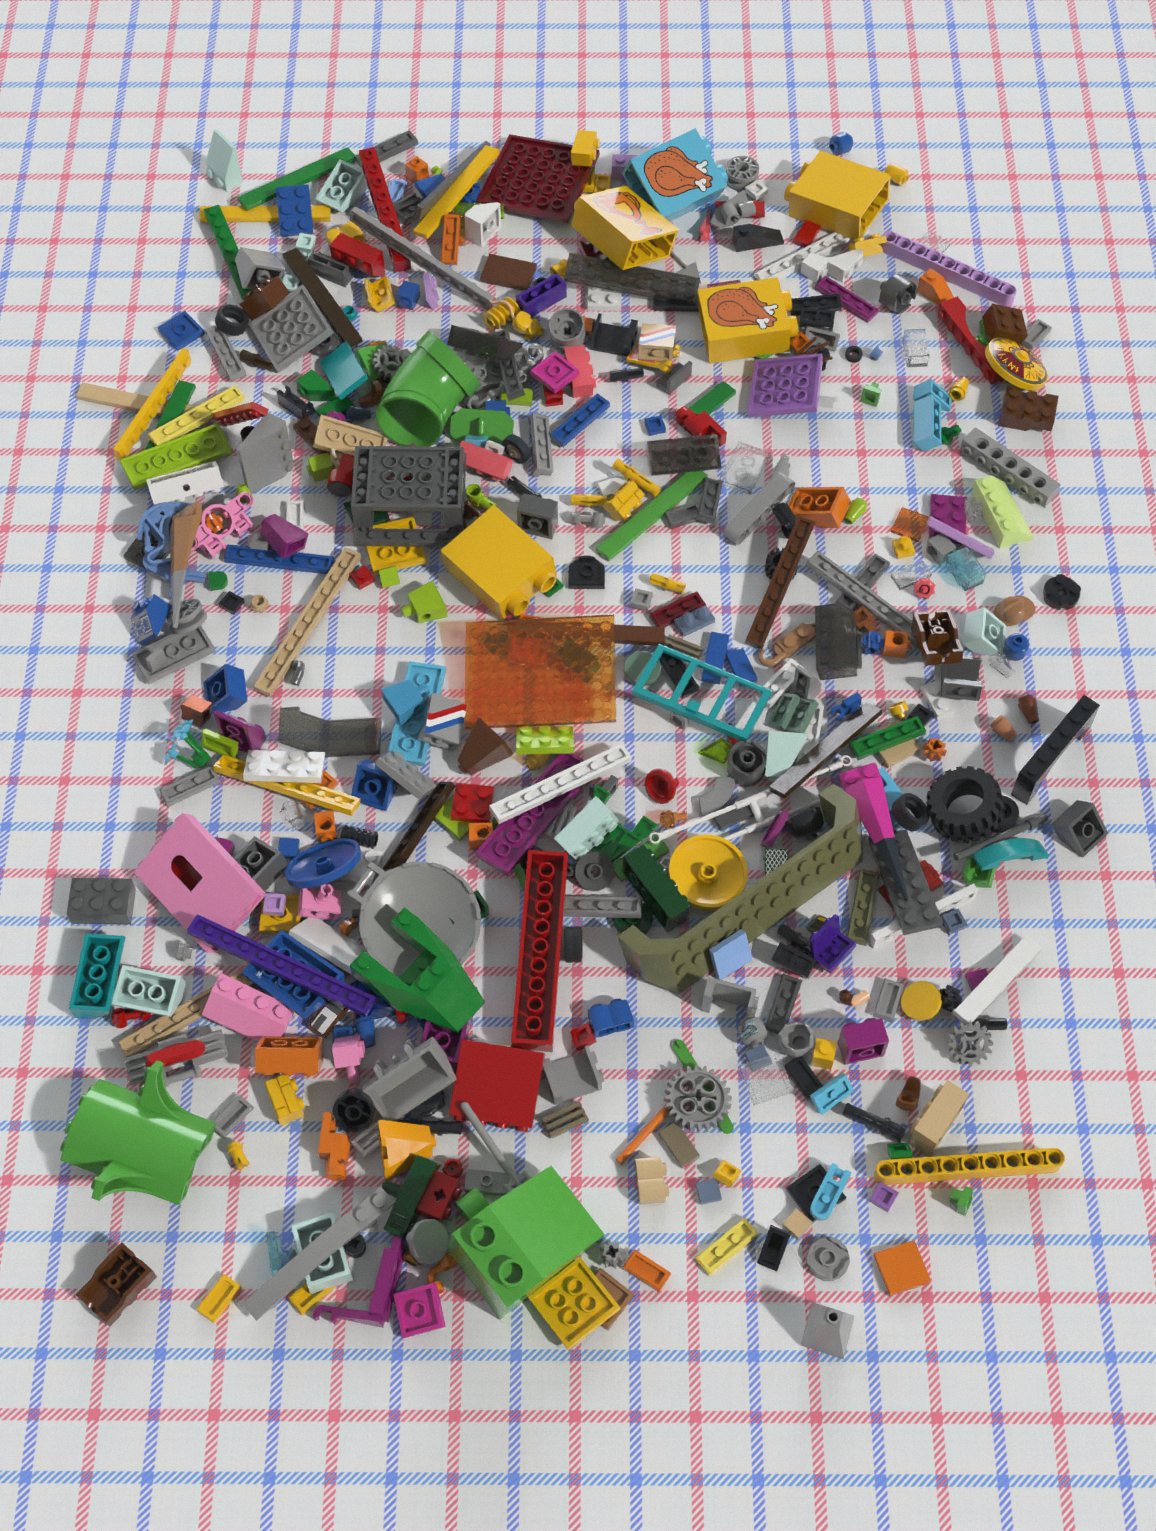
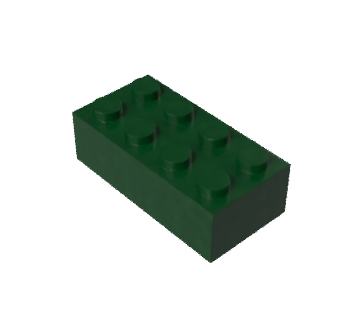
[622,844,690,933]

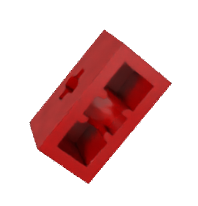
[417,1170,462,1224]

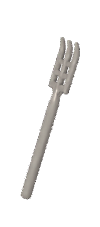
[460,1102,531,1193]

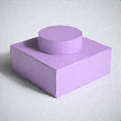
[263,893,286,916]

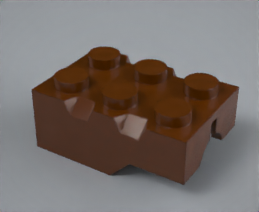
[998,386,1059,431]
[911,609,963,666]
[76,1242,157,1327]

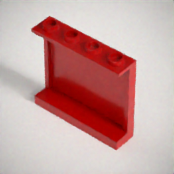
[449,1039,546,1132]

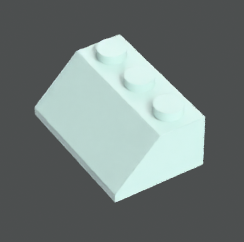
[112,965,186,1017]

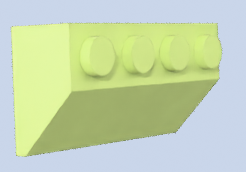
[972,476,1034,548]

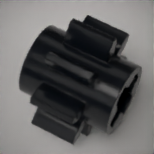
[939,985,962,1012]

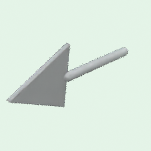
[670,251,701,284]

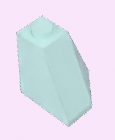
[765,730,808,782]

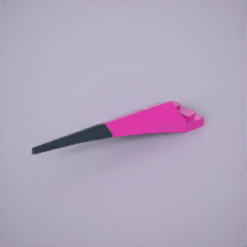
[839,762,908,901]

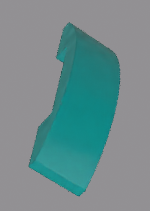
[972,838,1049,871]

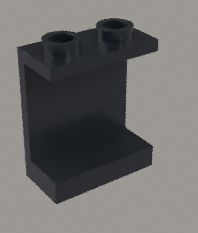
[588,313,638,357]

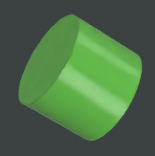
[455,1188,490,1222]

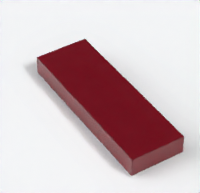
[649,591,706,627]

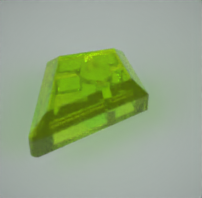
[698,737,732,764]

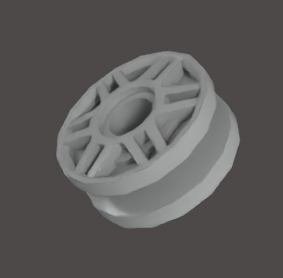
[726,156,759,191]
[166,599,207,634]

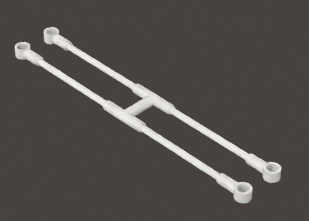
[648,755,852,870]

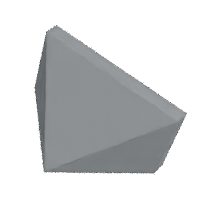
[805,326,840,351]

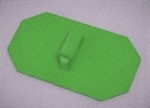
[450,408,514,445]

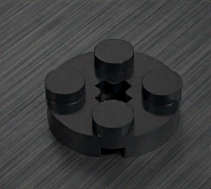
[1043,574,1081,610]

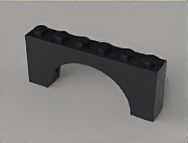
[1011,695,1100,805]

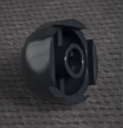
[785,806,824,841]
[332,1088,375,1132]

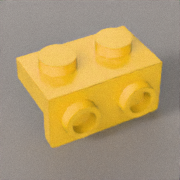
[848,233,887,257]
[364,275,395,313]

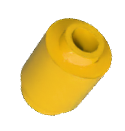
[884,164,909,185]

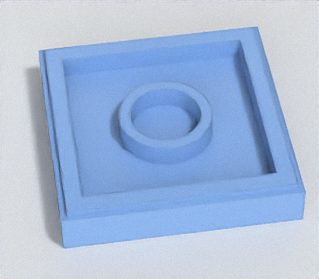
[709,929,753,980]

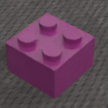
[838,1018,889,1065]

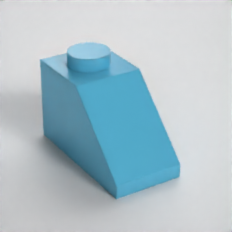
[913,378,952,411]

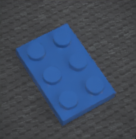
[276,184,314,237]

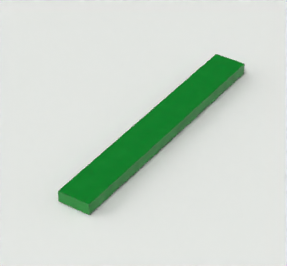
[238,147,356,211]

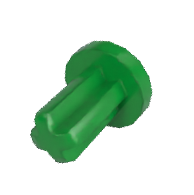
[941,425,962,444]

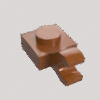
[848,606,877,633]

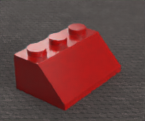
[329,232,385,276]

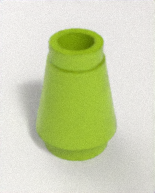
[843,497,868,525]

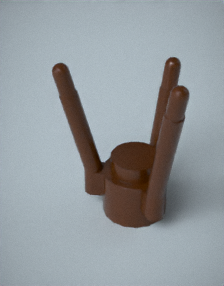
[794,336,833,362]
[463,501,481,530]

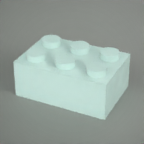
[554,796,620,861]
[291,1212,353,1294]

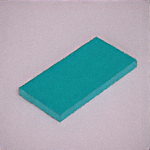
[320,341,368,400]

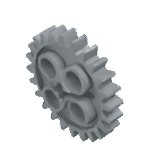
[663,1065,732,1133]

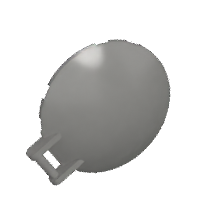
[346,861,481,978]

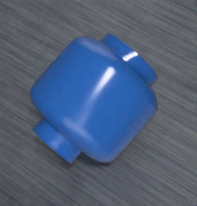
[829,132,853,156]
[1003,633,1030,661]

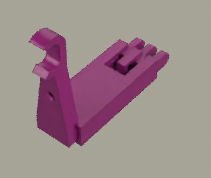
[313,1236,406,1328]

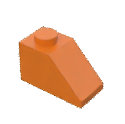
[917,268,954,306]

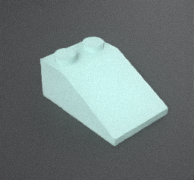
[206,129,243,192]
[315,159,368,213]

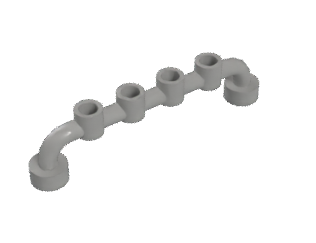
[464,343,544,409]

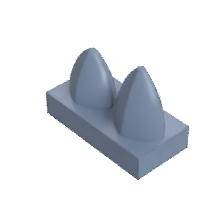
[674,605,715,637]

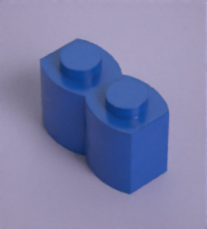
[588,999,634,1038]

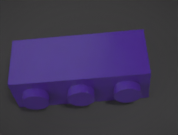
[516,273,567,318]

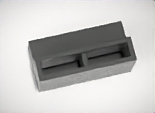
[308,252,356,287]

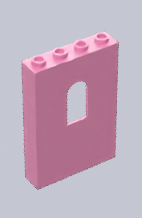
[134,813,266,953]

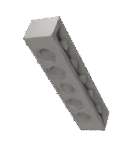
[960,427,1061,508]

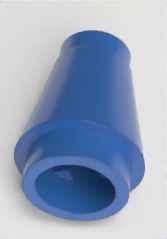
[354,1016,376,1048]

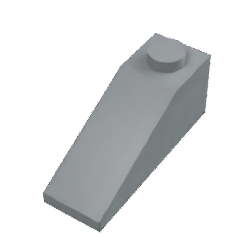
[792,665,822,700]

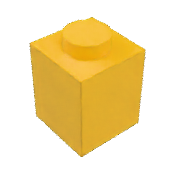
[811,1038,837,1070]

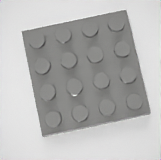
[248,284,334,372]

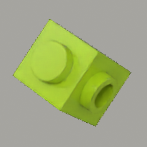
[306,452,334,482]

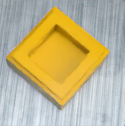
[712,1160,742,1188]

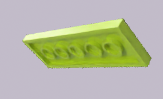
[120,423,233,491]

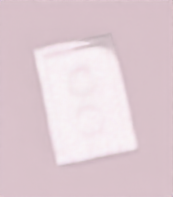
[718,441,771,495]

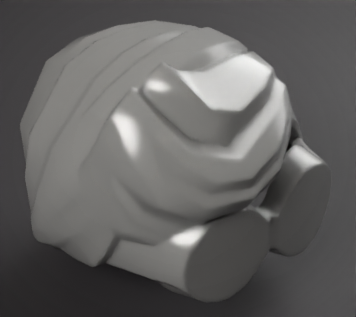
[777,1022,815,1057]

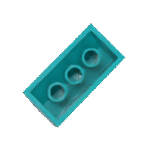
[69,933,126,1019]

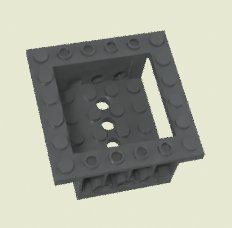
[351,446,466,547]

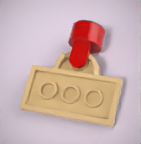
[313,415,388,497]

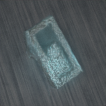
[266,1231,297,1276]

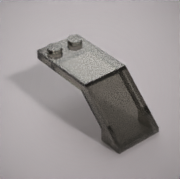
[278,707,382,757]

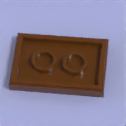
[480,254,537,291]

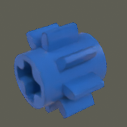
[861,631,885,654]

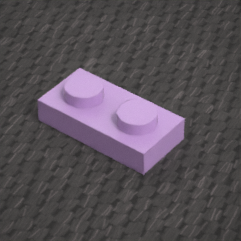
[423,272,439,310]

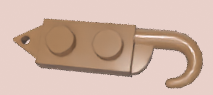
[758,623,818,667]

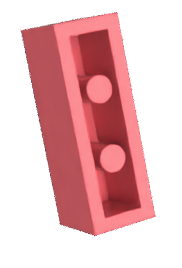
[564,345,596,398]
[459,440,514,482]

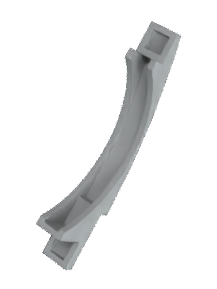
[243,1187,394,1321]

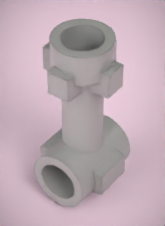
[571,511,605,528]

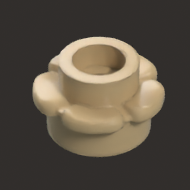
[250,595,269,612]

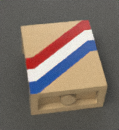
[638,323,676,362]

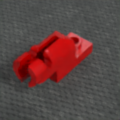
[675,406,727,447]

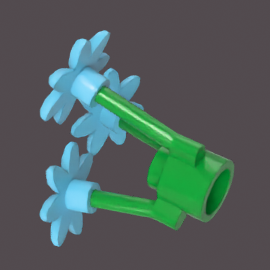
[165,719,211,769]

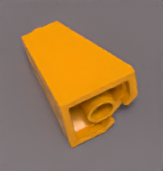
[378,1120,436,1180]

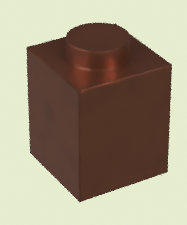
[181,695,212,727]

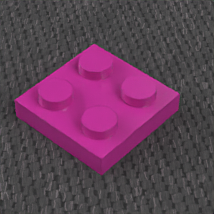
[530,351,579,393]
[393,1283,446,1338]

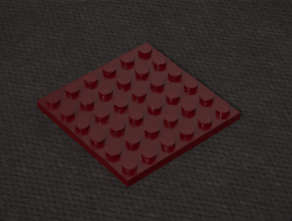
[476,134,600,223]

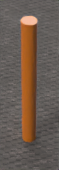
[616,1102,671,1165]

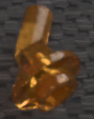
[660,810,687,829]

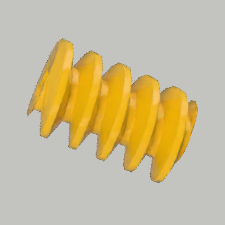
[483,297,521,332]

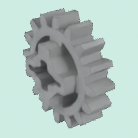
[372,345,408,380]
[947,1020,993,1066]

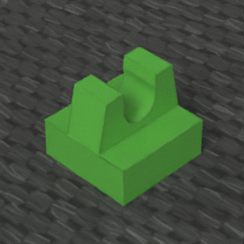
[860,382,882,407]
[949,1186,974,1216]

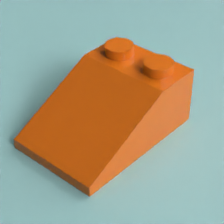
[788,487,851,528]

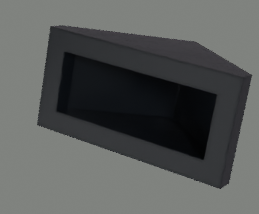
[757,1225,791,1271]

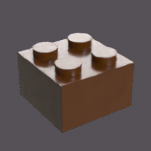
[240,276,290,321]
[982,303,1028,344]

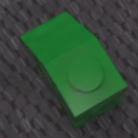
[296,369,336,401]

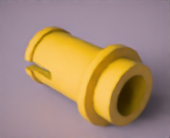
[227,1141,250,1170]

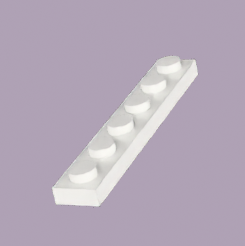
[869,884,978,948]

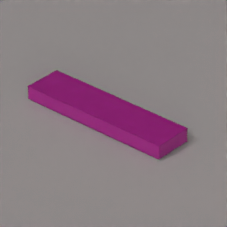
[815,276,879,323]

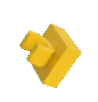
[892,536,915,559]

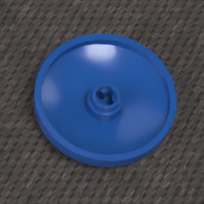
[284,838,362,888]

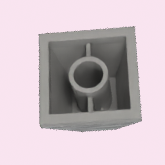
[801,1302,855,1359]

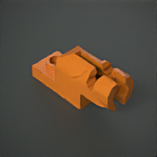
[318,1112,350,1181]

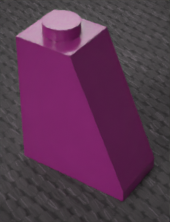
[260,514,309,558]

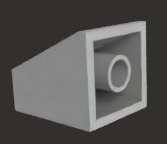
[235,247,285,290]

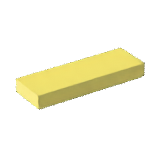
[695,1217,759,1276]

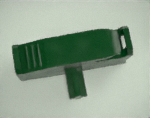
[382,1155,441,1241]

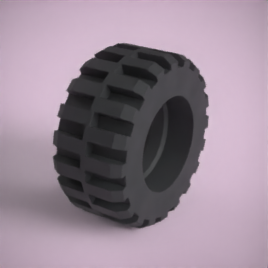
[926,766,1005,843]

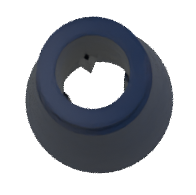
[345,405,371,422]

